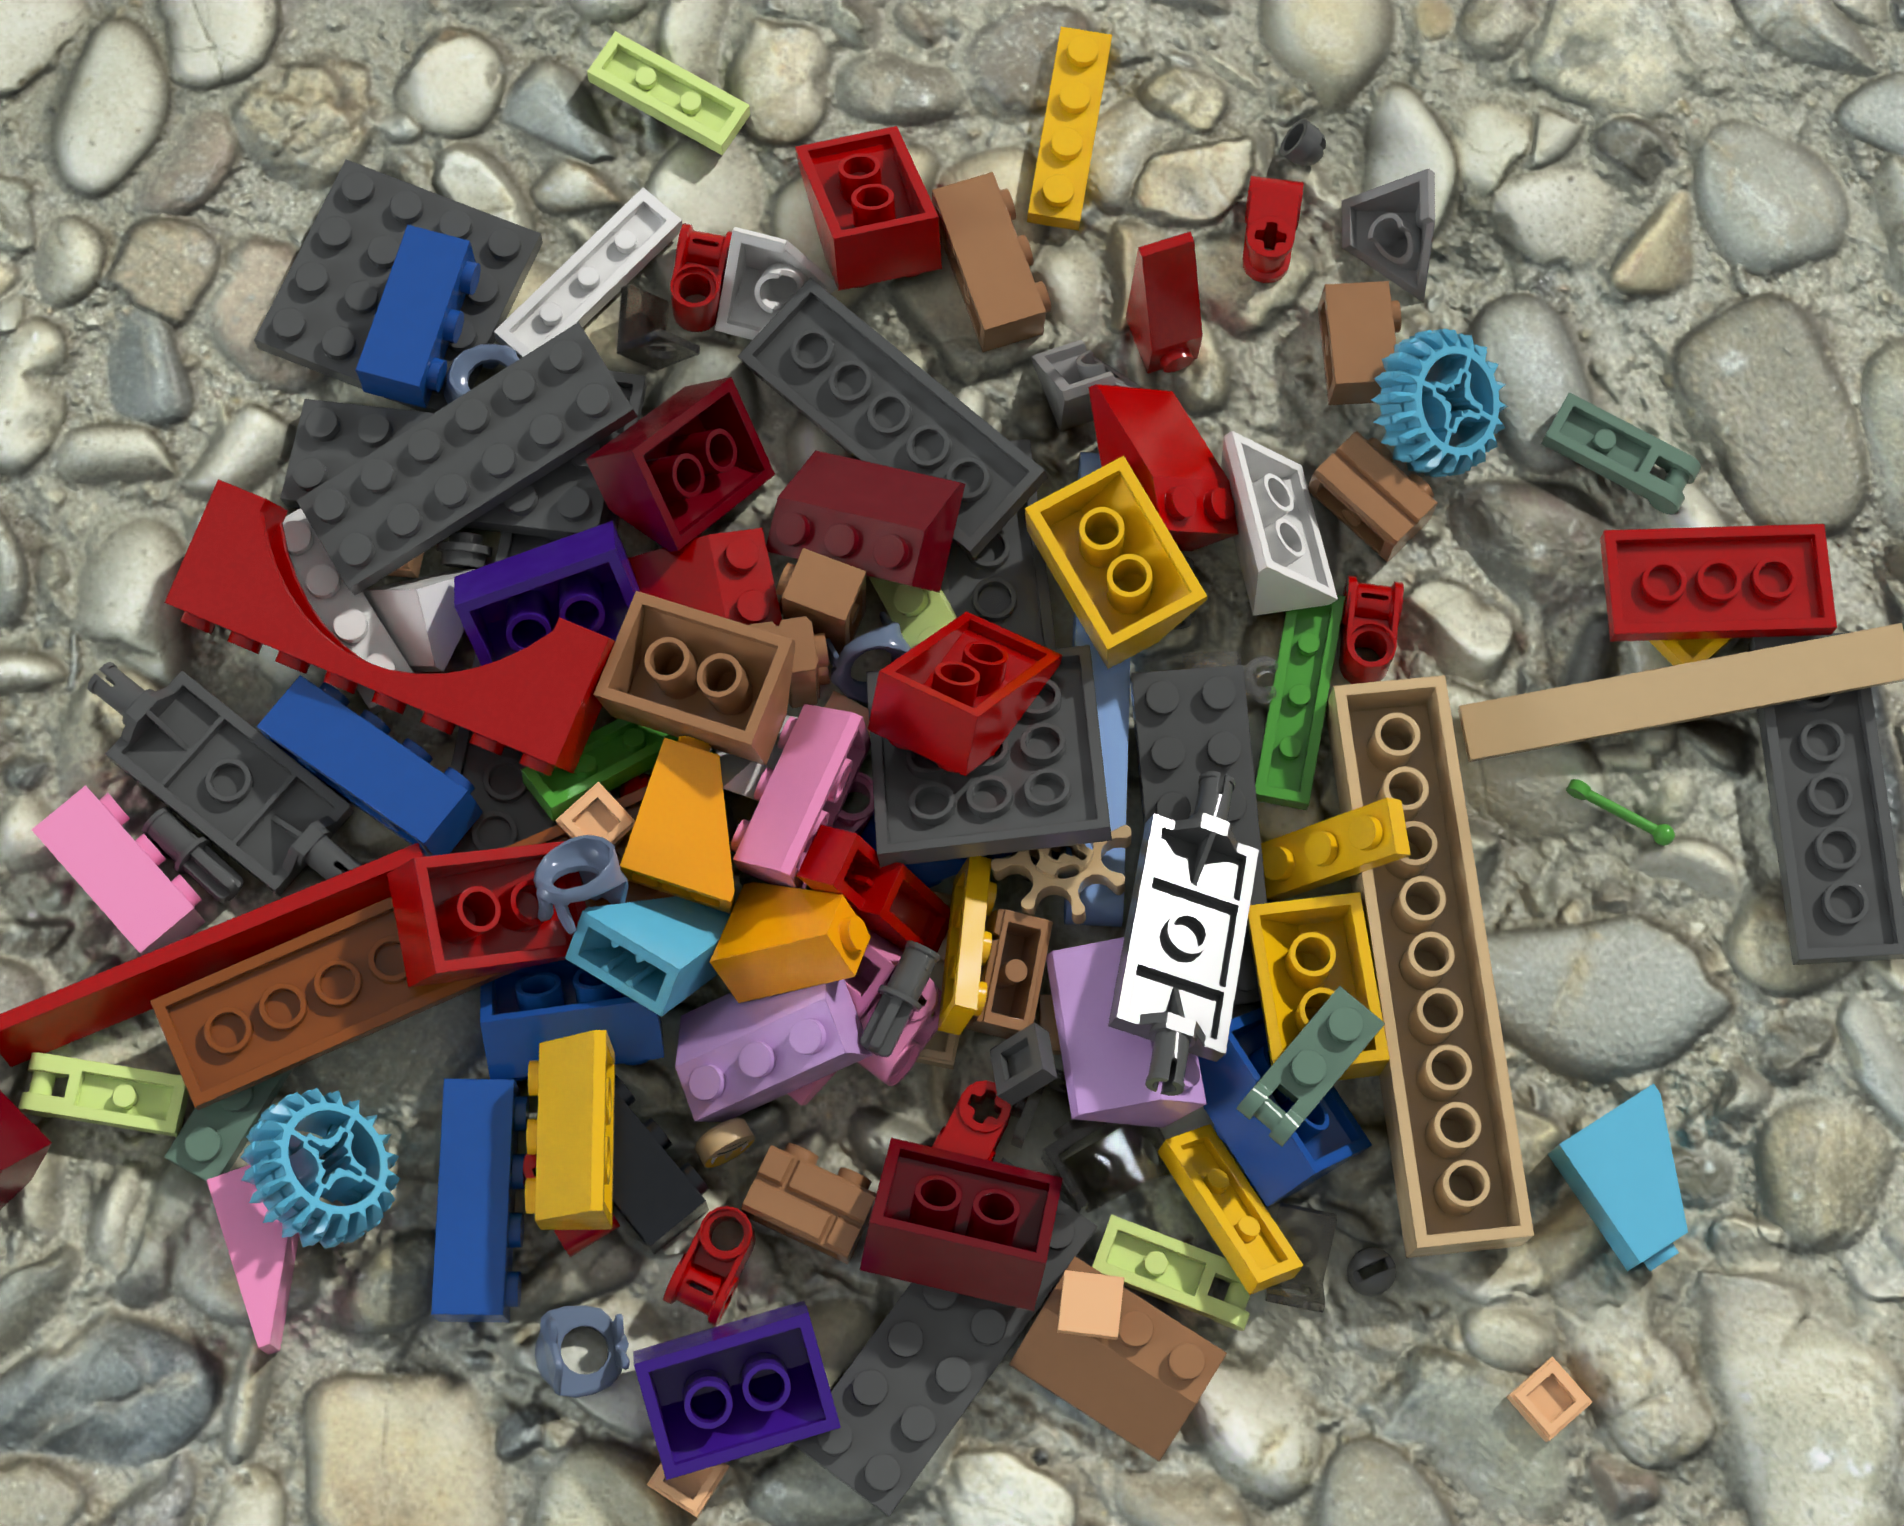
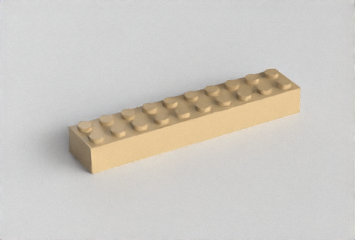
[1325,675,1534,1258]

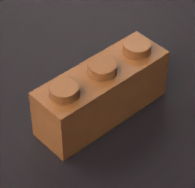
[932,172,1051,352]

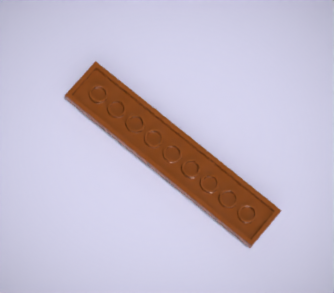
[150,786,734,1110]

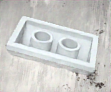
[1221,431,1338,616]

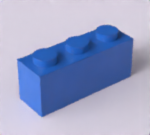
[356,224,481,408]

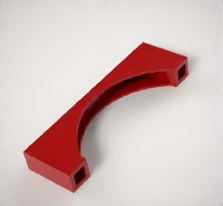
[164,479,615,777]

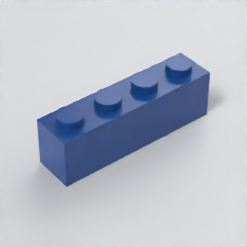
[256,675,483,856]
[431,1079,530,1323]

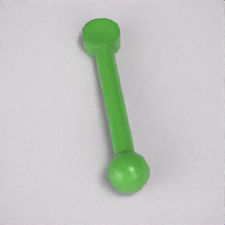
[1566,779,1675,846]

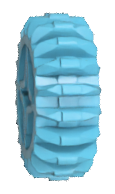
[1371,329,1508,478]
[240,1088,401,1249]

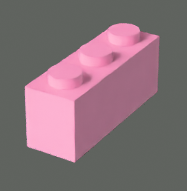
[32,785,206,955]

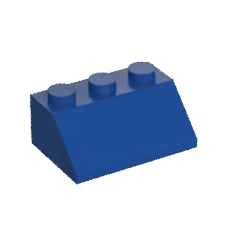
[480,960,664,1081]
[1198,1007,1372,1207]

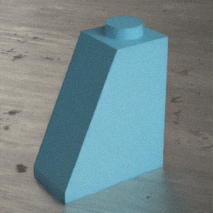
[565,896,731,1017]
[1548,1084,1688,1272]

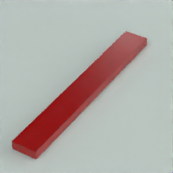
[0,843,426,1067]

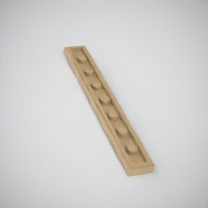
[1458,623,1904,762]

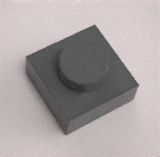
[990,1022,1057,1105]

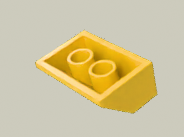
[1025,456,1208,669]
[1247,892,1390,1081]
[525,1030,615,1230]

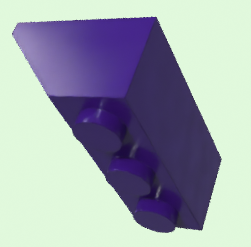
[454,520,640,666]
[633,1301,841,1480]

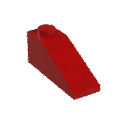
[1126,231,1203,374]

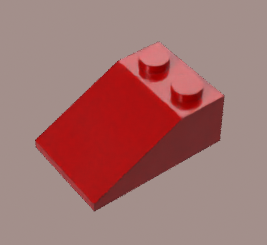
[795,126,942,291]
[1088,384,1239,551]
[629,528,782,626]
[868,611,1062,776]
[387,841,586,988]

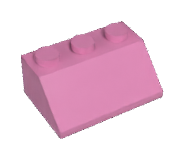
[730,704,871,889]

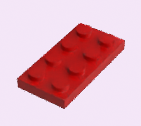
[1600,524,1837,642]

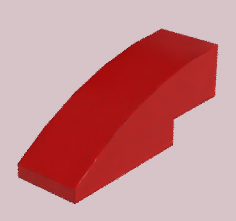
[796,824,950,953]

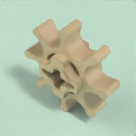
[991,825,1132,924]

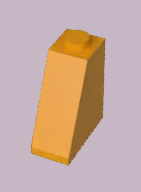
[620,736,735,913]
[709,882,871,1003]

